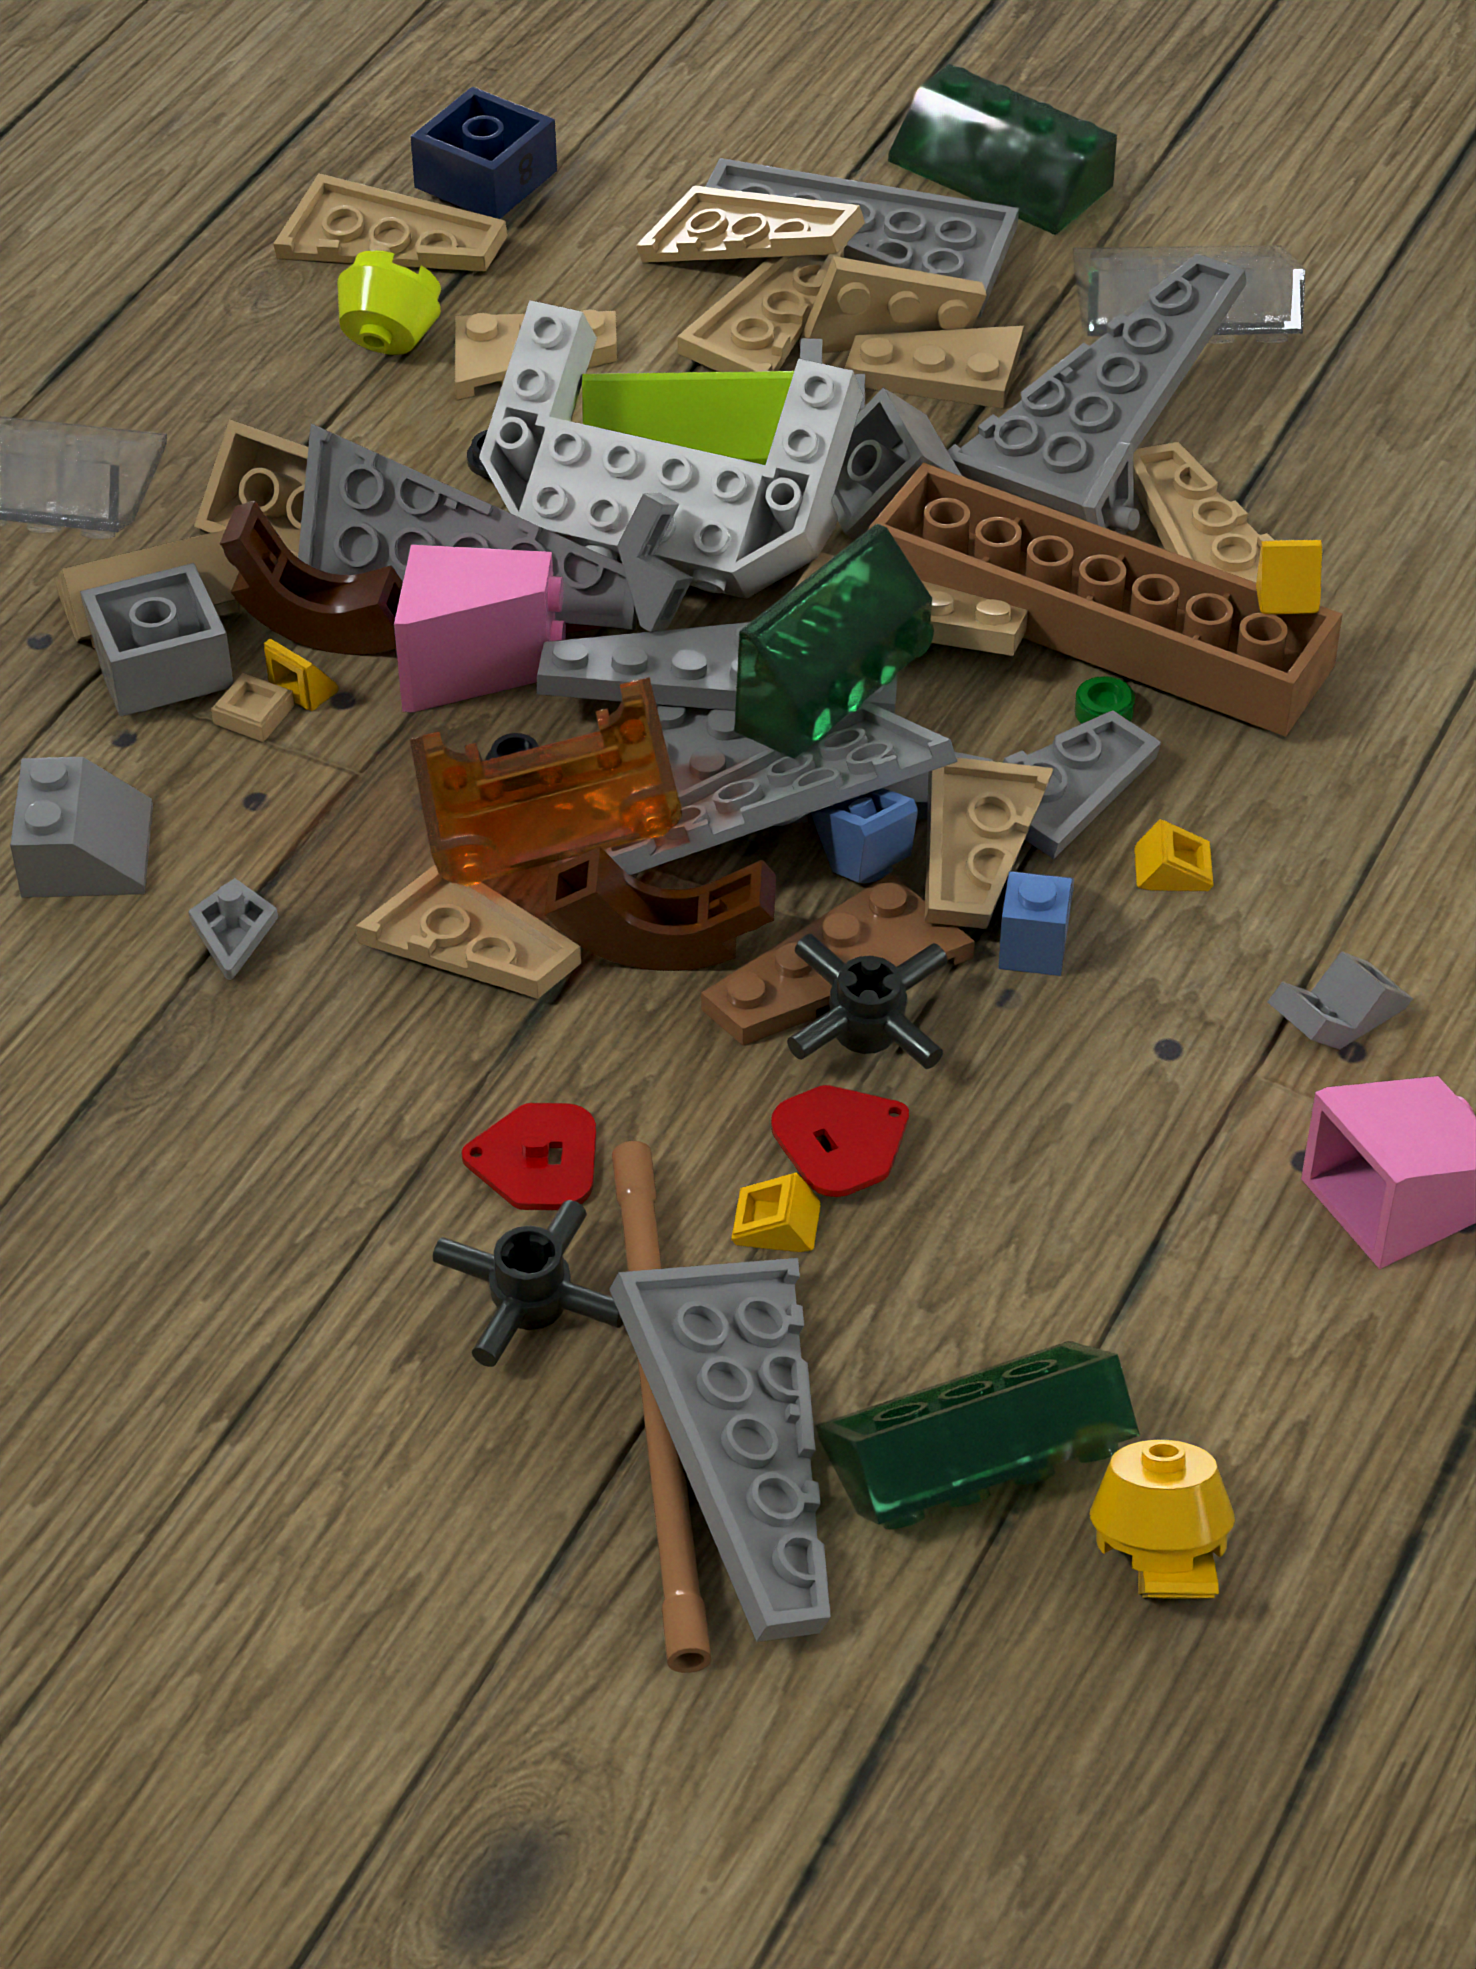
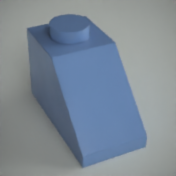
[811,788,918,883]
[998,871,1074,976]

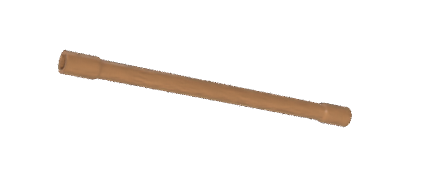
[612,1141,711,1673]

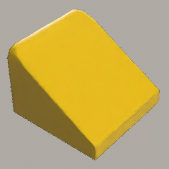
[1256,540,1322,614]
[264,639,339,712]
[1134,819,1214,891]
[731,1172,821,1252]
[1138,1552,1219,1599]

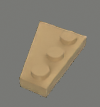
[799,256,987,353]
[455,310,617,400]
[844,326,1024,408]
[925,757,1054,929]

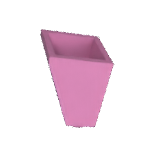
[394,545,566,712]
[1301,1076,1476,1269]

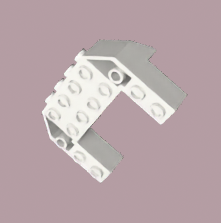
[479,300,863,599]

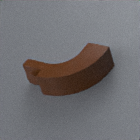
[220,500,403,655]
[544,846,776,971]

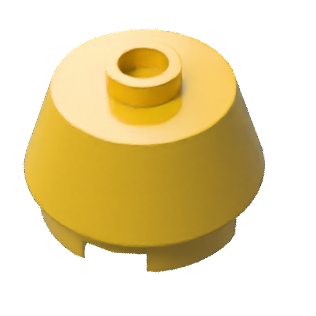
[1089,1440,1235,1573]

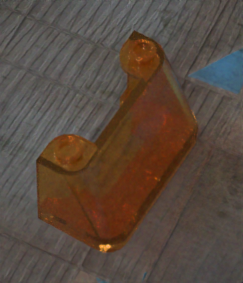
[410,677,682,886]

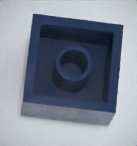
[410,86,557,219]

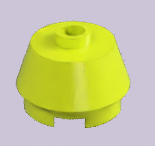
[337,250,441,355]

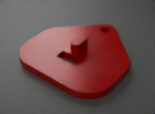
[771,1085,909,1197]
[461,1103,596,1210]

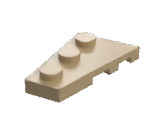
[356,858,581,998]

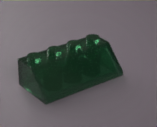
[888,64,1117,235]
[734,523,934,759]
[815,1341,1140,1529]

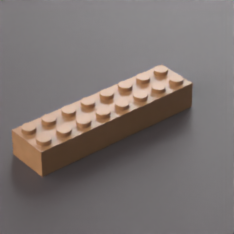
[868,462,1343,737]

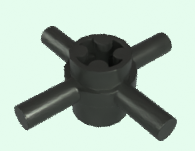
[787,934,948,1069]
[433,1200,623,1367]

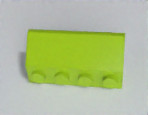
[582,371,794,465]

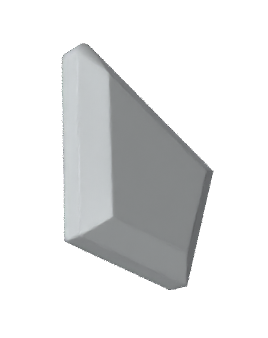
[1082,442,1140,535]
[188,878,278,980]

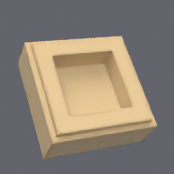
[211,673,295,742]

